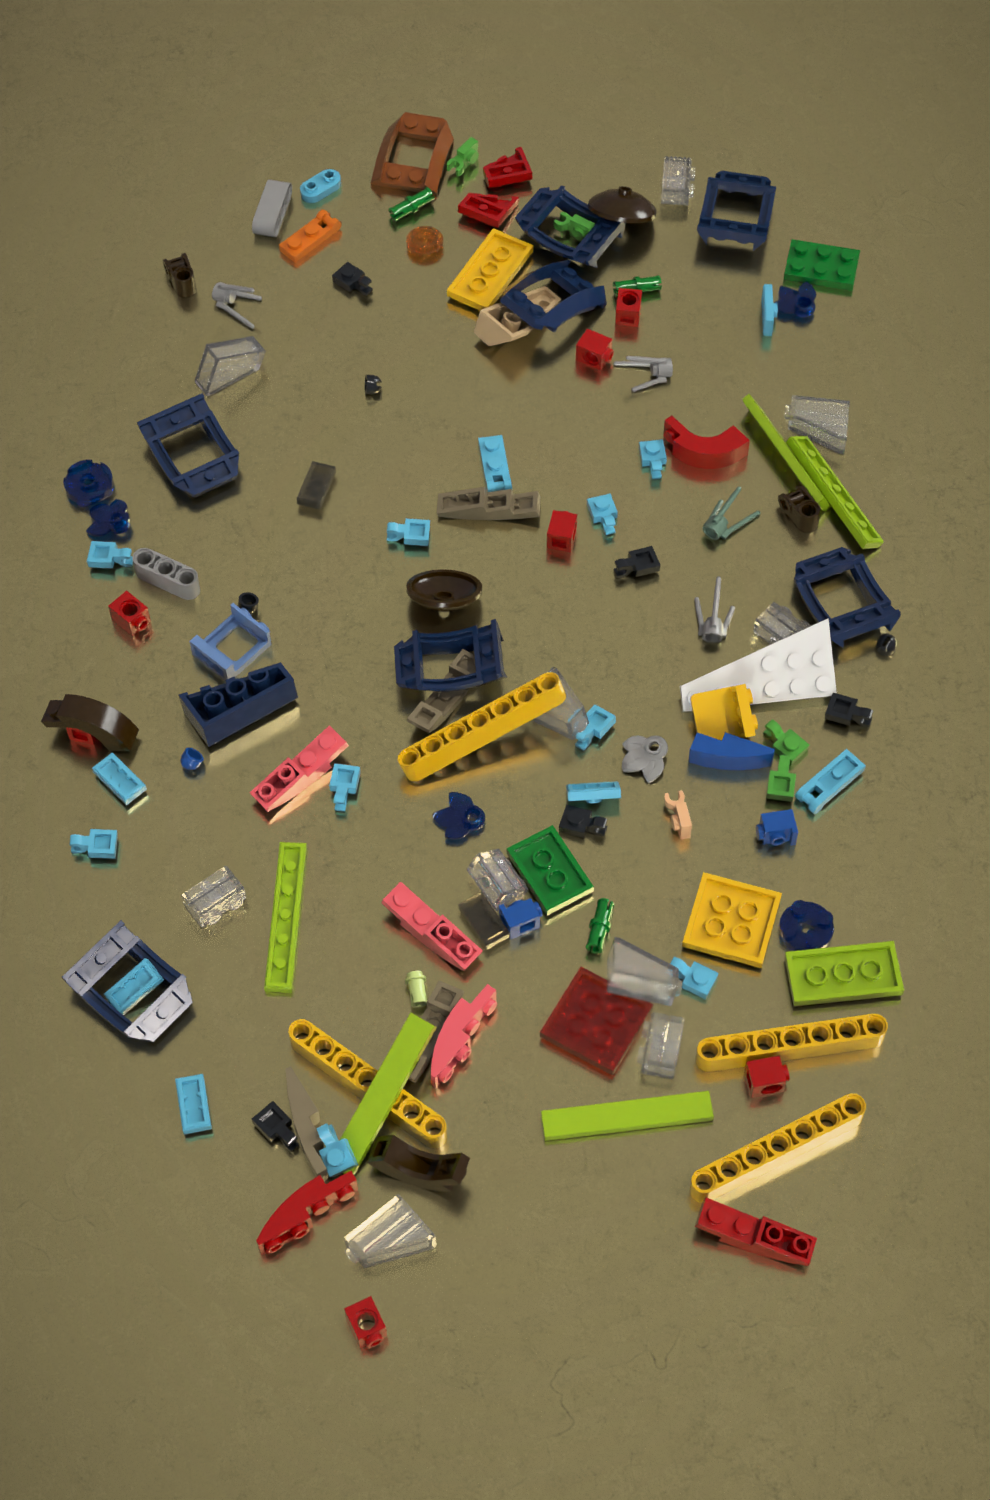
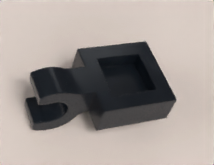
[332,262,373,296]
[613,546,661,578]
[825,692,873,727]
[559,804,608,838]
[251,1101,299,1152]

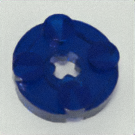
[63,460,114,507]
[779,900,834,951]

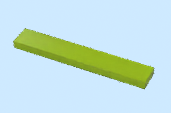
[743,394,832,511]
[786,436,884,549]
[264,842,307,993]
[340,1013,437,1176]
[541,1091,714,1141]

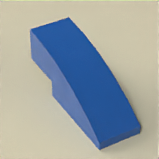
[688,732,775,770]

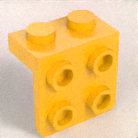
[690,684,758,741]

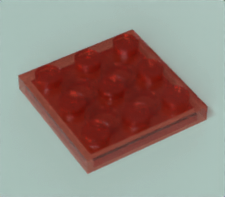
[540,967,654,1075]

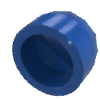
[180,748,204,770]

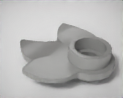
[622,735,668,783]

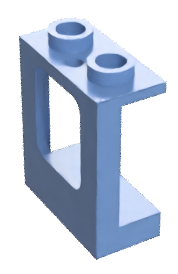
[190,603,271,680]

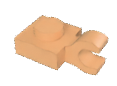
[664,790,692,840]

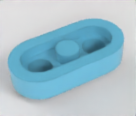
[300,169,341,203]

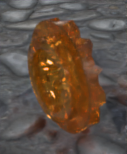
[406,226,443,257]

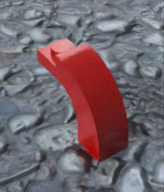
[663,415,750,469]

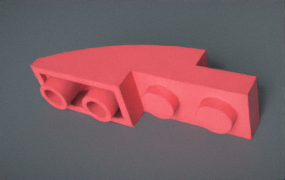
[250,725,349,812]
[381,881,483,971]
[431,984,497,1089]

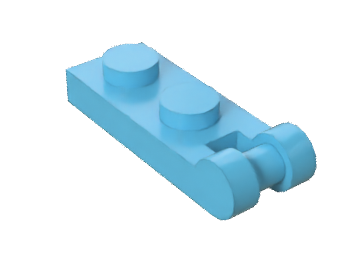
[478,435,512,492]
[795,749,866,814]

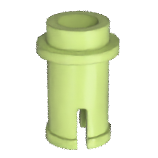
[404,971,428,1008]

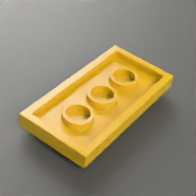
[447,228,533,310]

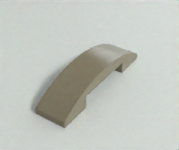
[407,649,476,733]
[408,981,464,1082]

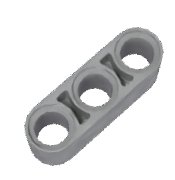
[252,179,292,237]
[132,548,200,600]

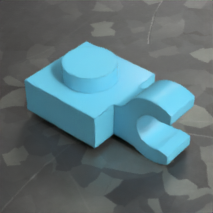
[639,439,667,479]
[587,493,618,535]
[387,518,430,546]
[87,541,133,568]
[574,705,616,751]
[329,763,361,812]
[69,829,118,859]
[667,957,719,1000]
[317,1123,358,1178]

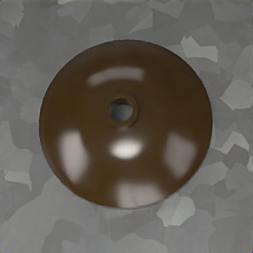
[588,186,657,223]
[406,569,482,612]

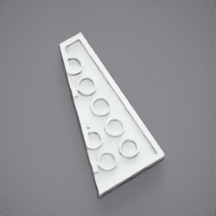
[680,618,837,712]

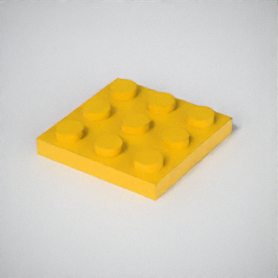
[682,872,782,968]

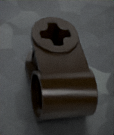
[163,253,197,298]
[778,485,820,533]

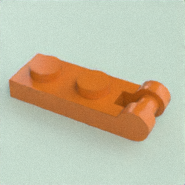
[279,209,342,263]

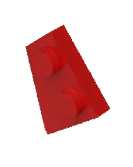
[483,147,533,188]
[458,193,519,228]

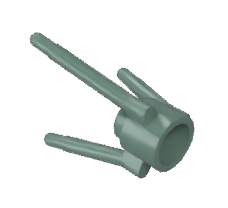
[703,486,760,540]

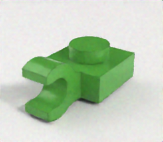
[447,137,479,177]
[554,212,595,241]
[763,719,810,766]
[766,755,796,802]

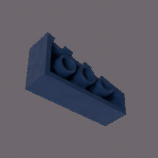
[178,662,298,747]

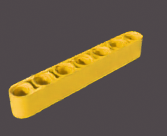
[398,672,566,781]
[696,1014,888,1072]
[288,1019,447,1149]
[690,1093,866,1203]

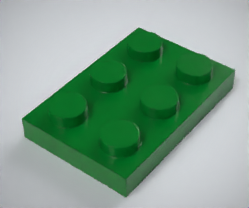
[783,239,860,291]
[506,825,594,916]

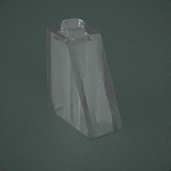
[195,336,266,396]
[784,395,850,454]
[532,667,589,740]
[607,937,682,1006]
[344,1194,437,1269]

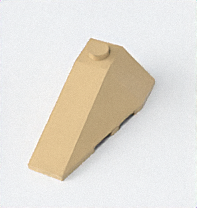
[473,286,561,346]

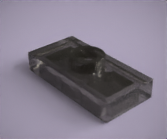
[297,461,336,510]
[458,892,510,950]

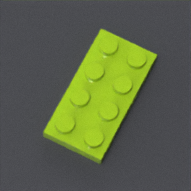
[784,941,904,1006]

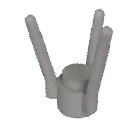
[212,282,262,329]
[613,356,673,392]
[694,576,735,643]

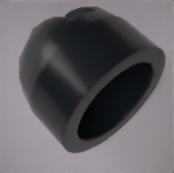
[364,375,382,394]
[238,592,259,614]
[876,633,897,656]

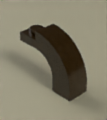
[41,694,139,751]
[367,1135,470,1192]

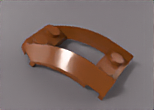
[371,112,454,196]

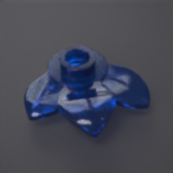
[774,282,816,318]
[86,499,130,536]
[432,792,485,839]

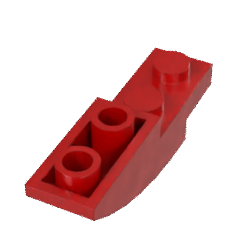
[256,1171,358,1255]
[695,1197,817,1266]

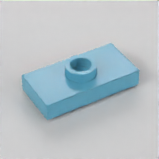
[761,284,778,336]
[92,752,147,806]
[566,781,621,803]
[104,958,164,1015]
[175,1074,212,1134]

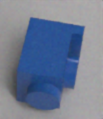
[756,809,798,846]
[499,898,543,940]

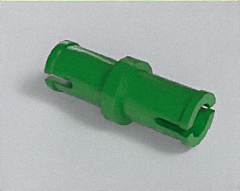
[388,187,434,222]
[613,275,662,297]
[585,898,615,954]

